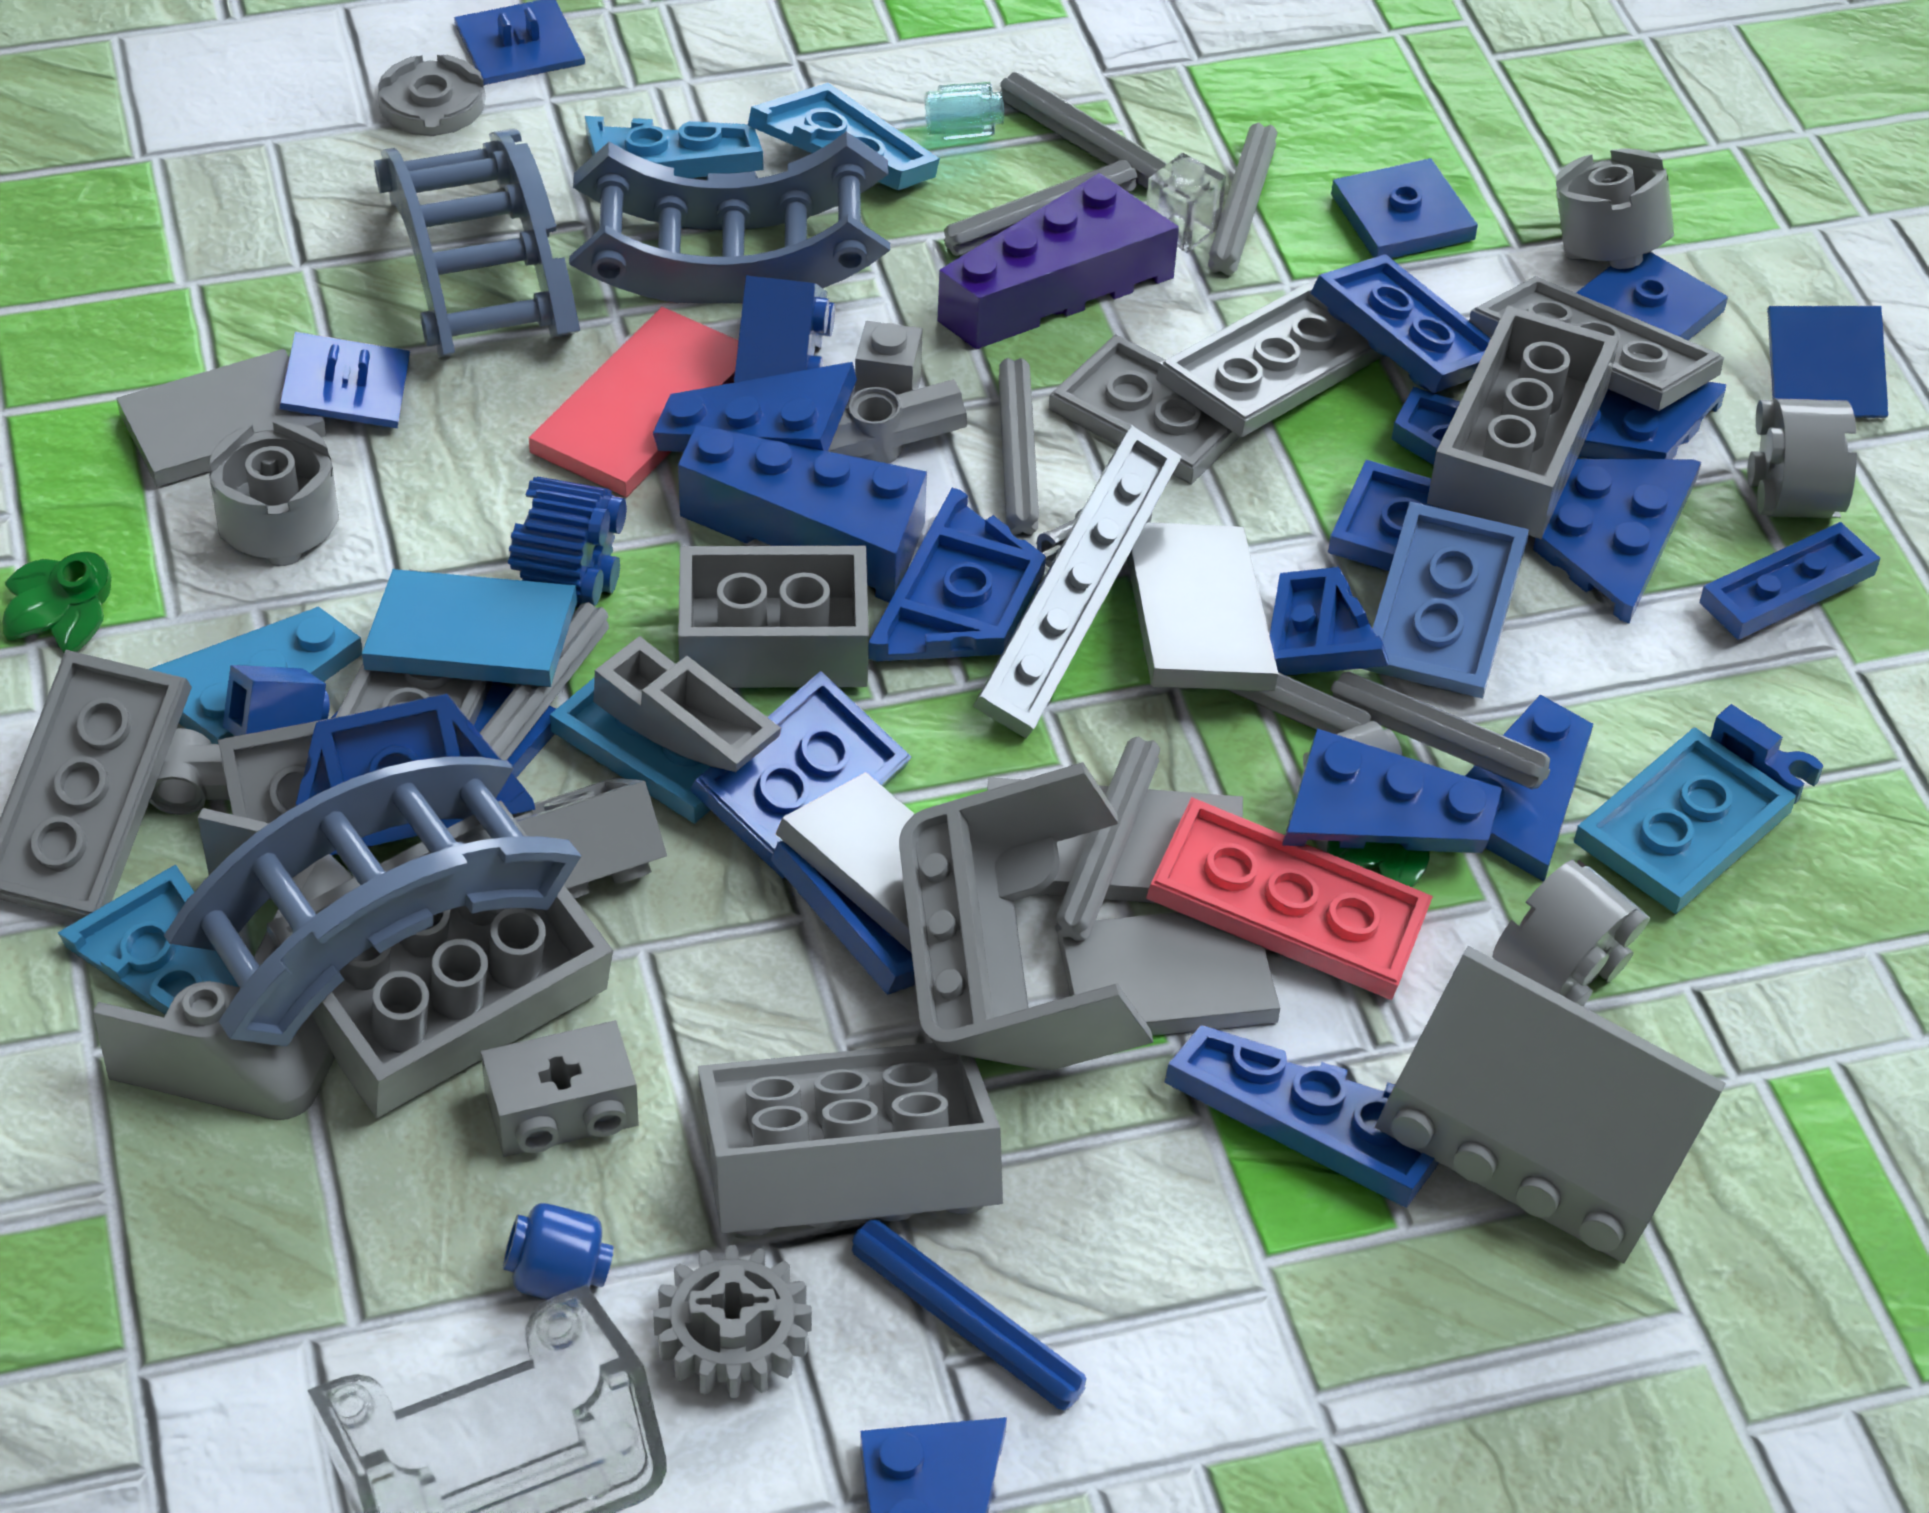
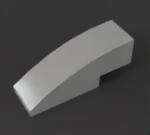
[593,636,781,772]

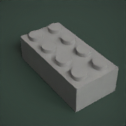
[1427,305,1620,539]

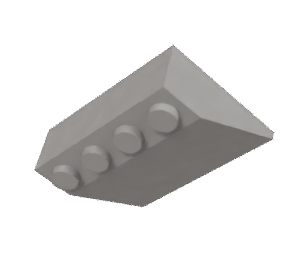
[267,800,613,1119]
[1375,946,1726,1264]
[698,1043,1003,1236]

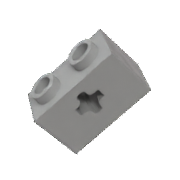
[481,1020,639,1157]

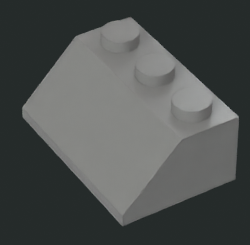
[512,778,667,899]

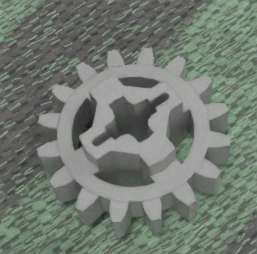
[653,1245,812,1398]

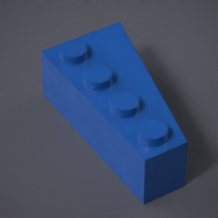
[678,425,927,603]

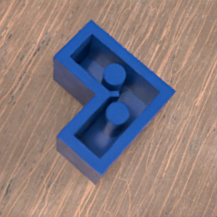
[734,275,835,383]

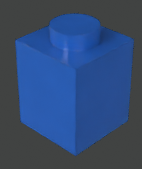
[222,665,330,736]

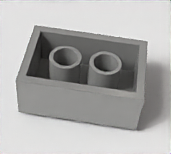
[678,546,869,688]

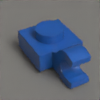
[1710,704,1823,804]

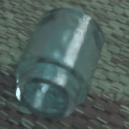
[925,81,1004,139]

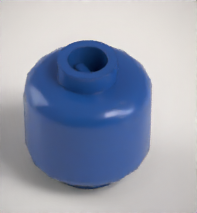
[502,1203,614,1305]

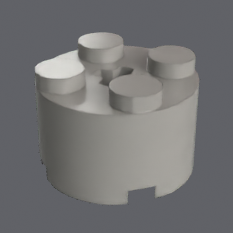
[1556,149,1674,269]
[1747,398,1857,518]
[209,422,339,566]
[1492,860,1650,1007]

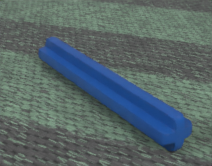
[852,1219,1087,1410]

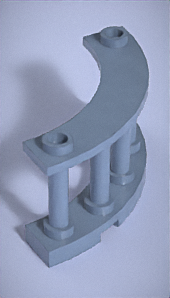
[374,128,580,358]
[569,131,890,303]
[164,757,581,1047]

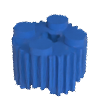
[508,476,627,608]

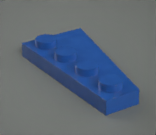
[1164,1025,1439,1208]

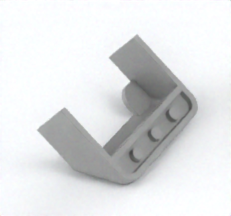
[899,762,1153,1070]
[93,808,354,1120]

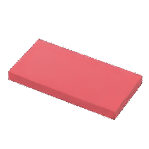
[529,307,739,498]
[1146,797,1433,1000]

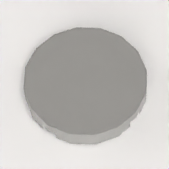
[378,54,486,136]

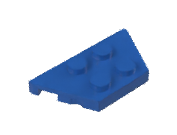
[1578,381,1726,459]
[1533,459,1702,623]
[868,487,1046,662]
[296,693,535,855]

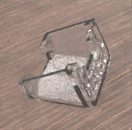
[307,1285,667,1513]

